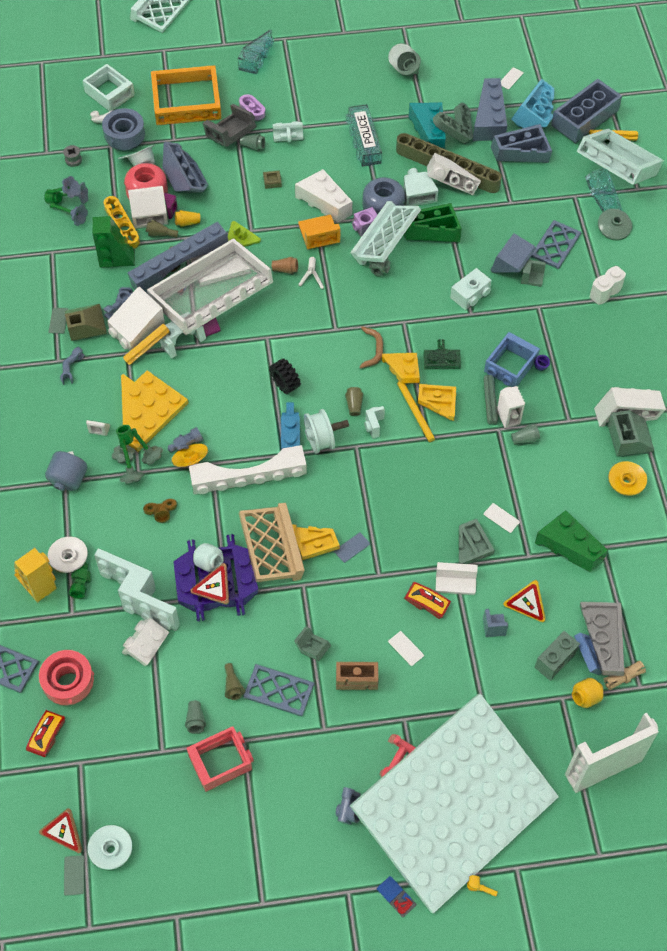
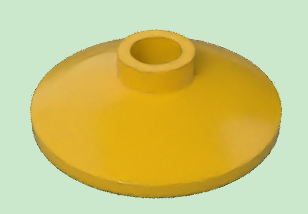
[172,444,208,467]
[608,461,647,496]

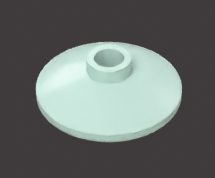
[88,825,132,870]

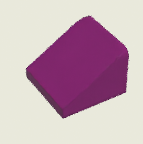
[164,193,178,219]
[202,317,221,337]

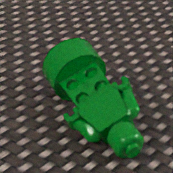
[69,562,91,599]

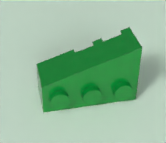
[401,203,462,242]
[92,216,135,268]
[535,510,608,572]

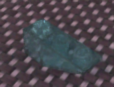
[238,30,274,74]

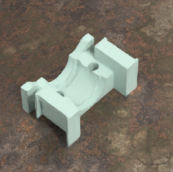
[158,312,206,358]

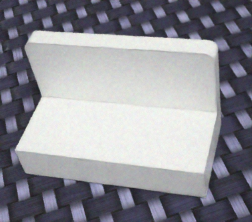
[435,562,478,595]

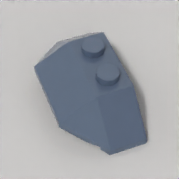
[163,141,208,193]

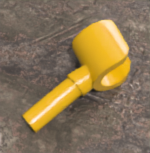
[467,875,498,897]

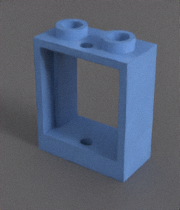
[484,332,540,387]

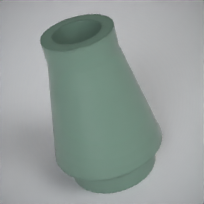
[240,134,266,151]
[511,424,540,445]
[185,700,206,734]

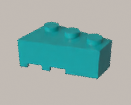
[408,102,446,149]

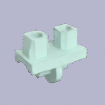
[273,121,303,143]

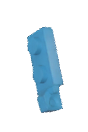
[281,402,300,450]

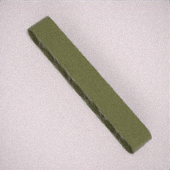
[396,133,502,193]

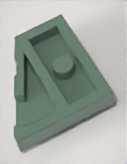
[459,519,495,564]

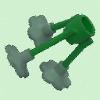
[112,425,163,483]

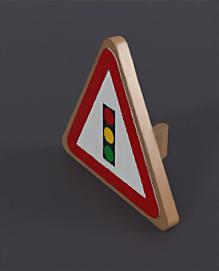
[190,563,229,605]
[39,808,82,853]

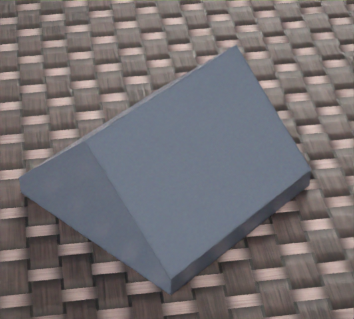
[491,233,536,273]

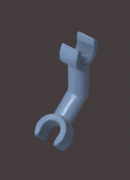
[60,347,85,385]

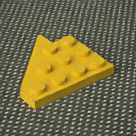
[121,371,188,452]

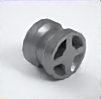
[63,145,82,167]

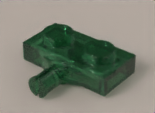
[423,339,461,369]

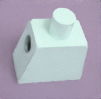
[403,168,438,206]

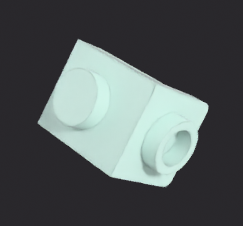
[364,406,385,439]

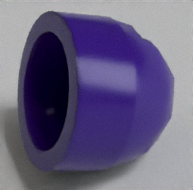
[534,355,550,371]

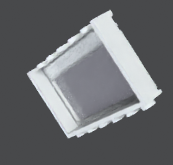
[147,238,273,335]

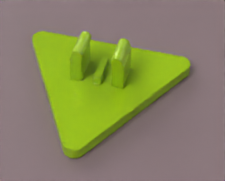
[228,221,261,247]

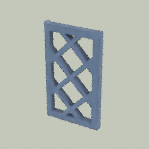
[531,220,581,269]
[0,645,39,693]
[243,664,315,717]

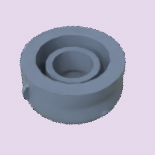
[102,108,145,150]
[362,177,405,215]

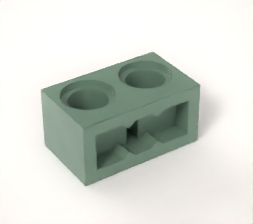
[534,631,580,681]

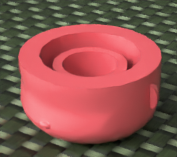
[124,163,168,199]
[39,650,94,706]

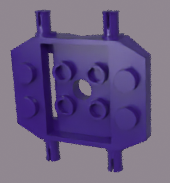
[173,534,258,622]

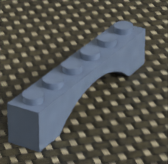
[127,221,228,293]

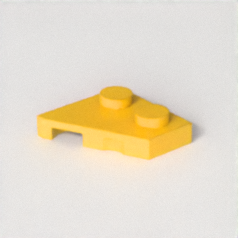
[382,353,420,384]
[418,384,456,421]
[292,524,340,560]

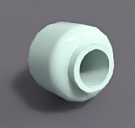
[193,543,223,572]

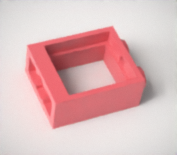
[186,726,254,792]

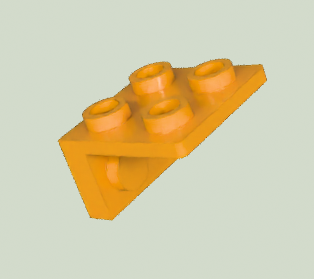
[298,215,341,249]

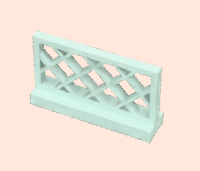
[130,0,190,33]
[350,201,421,265]

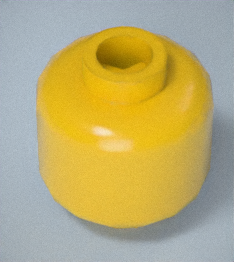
[572,678,603,708]

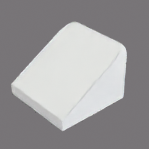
[86,420,110,436]

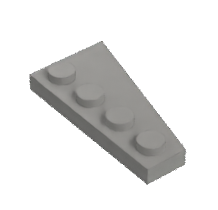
[580,602,624,676]

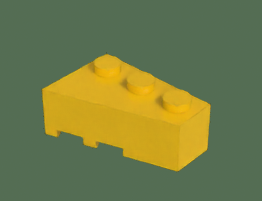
[14,548,57,603]

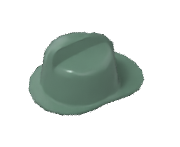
[388,43,421,76]

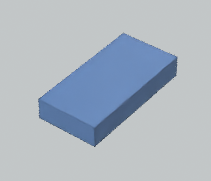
[574,633,602,675]

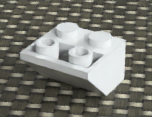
[128,186,168,229]

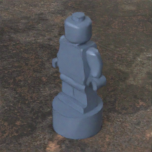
[167,427,203,452]

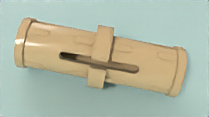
[603,661,646,690]

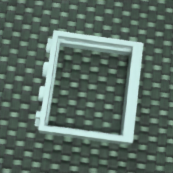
[577,129,664,185]

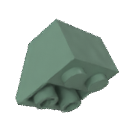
[608,410,654,456]

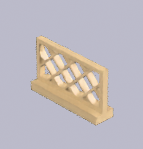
[239,503,305,582]

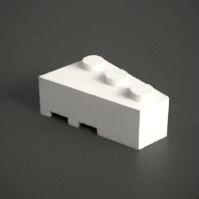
[295,170,352,222]

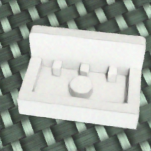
[122,618,169,666]

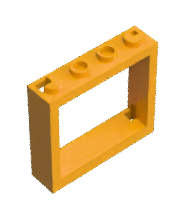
[151,65,221,125]

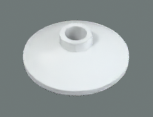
[48,537,88,573]

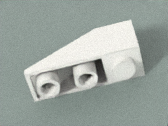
[427,153,481,195]

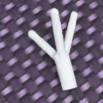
[299,257,324,289]

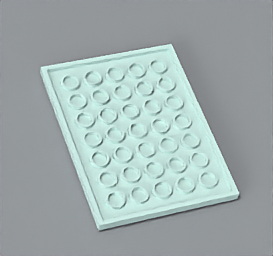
[350,694,559,913]

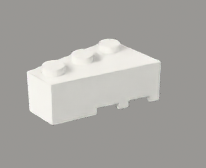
[594,387,666,427]

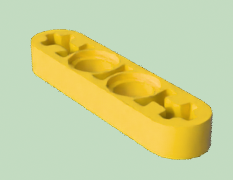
[103,196,140,248]

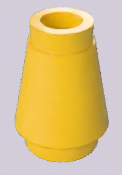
[175,210,200,227]

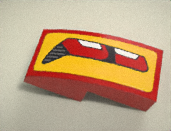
[404,582,451,619]
[26,710,65,757]

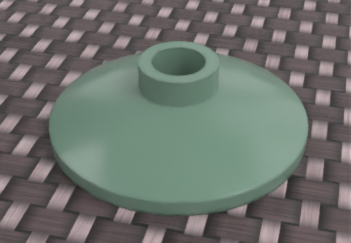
[598,209,632,240]

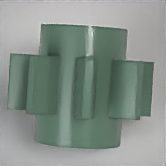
[369,254,391,276]

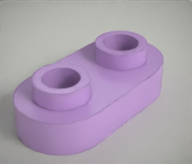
[239,94,265,120]

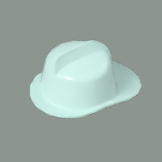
[118,145,155,166]

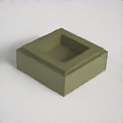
[263,170,282,189]

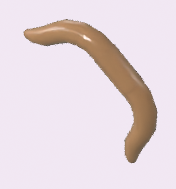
[360,326,383,369]

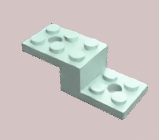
[94,548,180,631]

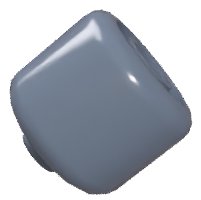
[45,451,88,491]

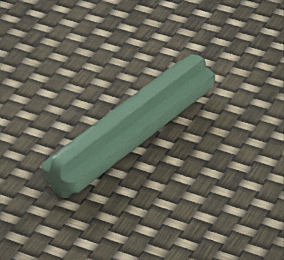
[484,375,498,424]

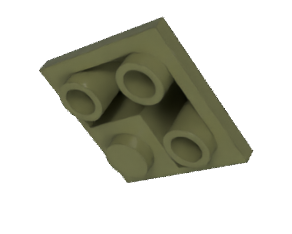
[65,304,107,341]

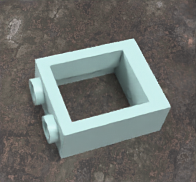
[83,64,135,111]

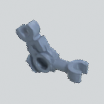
[104,287,148,319]

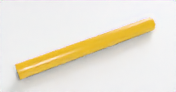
[397,382,435,442]

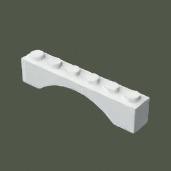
[189,445,307,494]

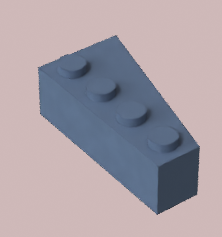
[473,78,507,141]

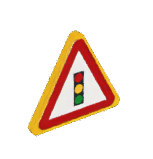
[503,580,546,622]

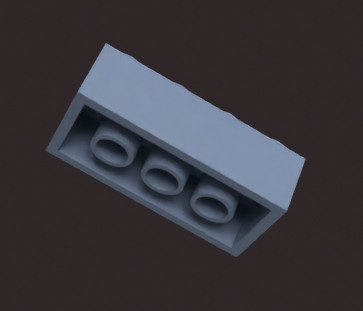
[551,79,622,143]

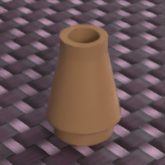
[272,257,298,274]

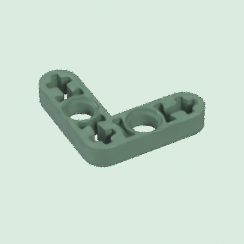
[433,102,473,144]

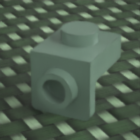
[294,627,331,661]

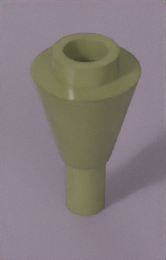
[146,219,178,238]
[224,663,245,700]

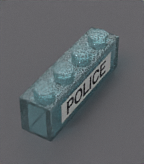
[346,104,382,167]

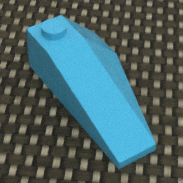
[511,79,554,128]

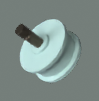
[304,409,349,454]

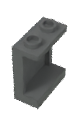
[202,104,256,147]

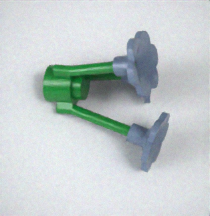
[44,176,88,226]

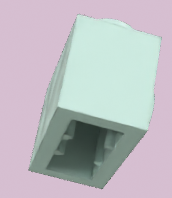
[450,268,492,310]

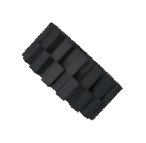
[269,358,301,394]

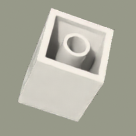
[108,287,165,351]

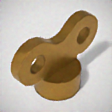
[143,499,177,523]

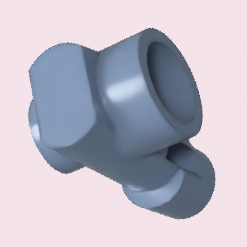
[336,787,361,825]

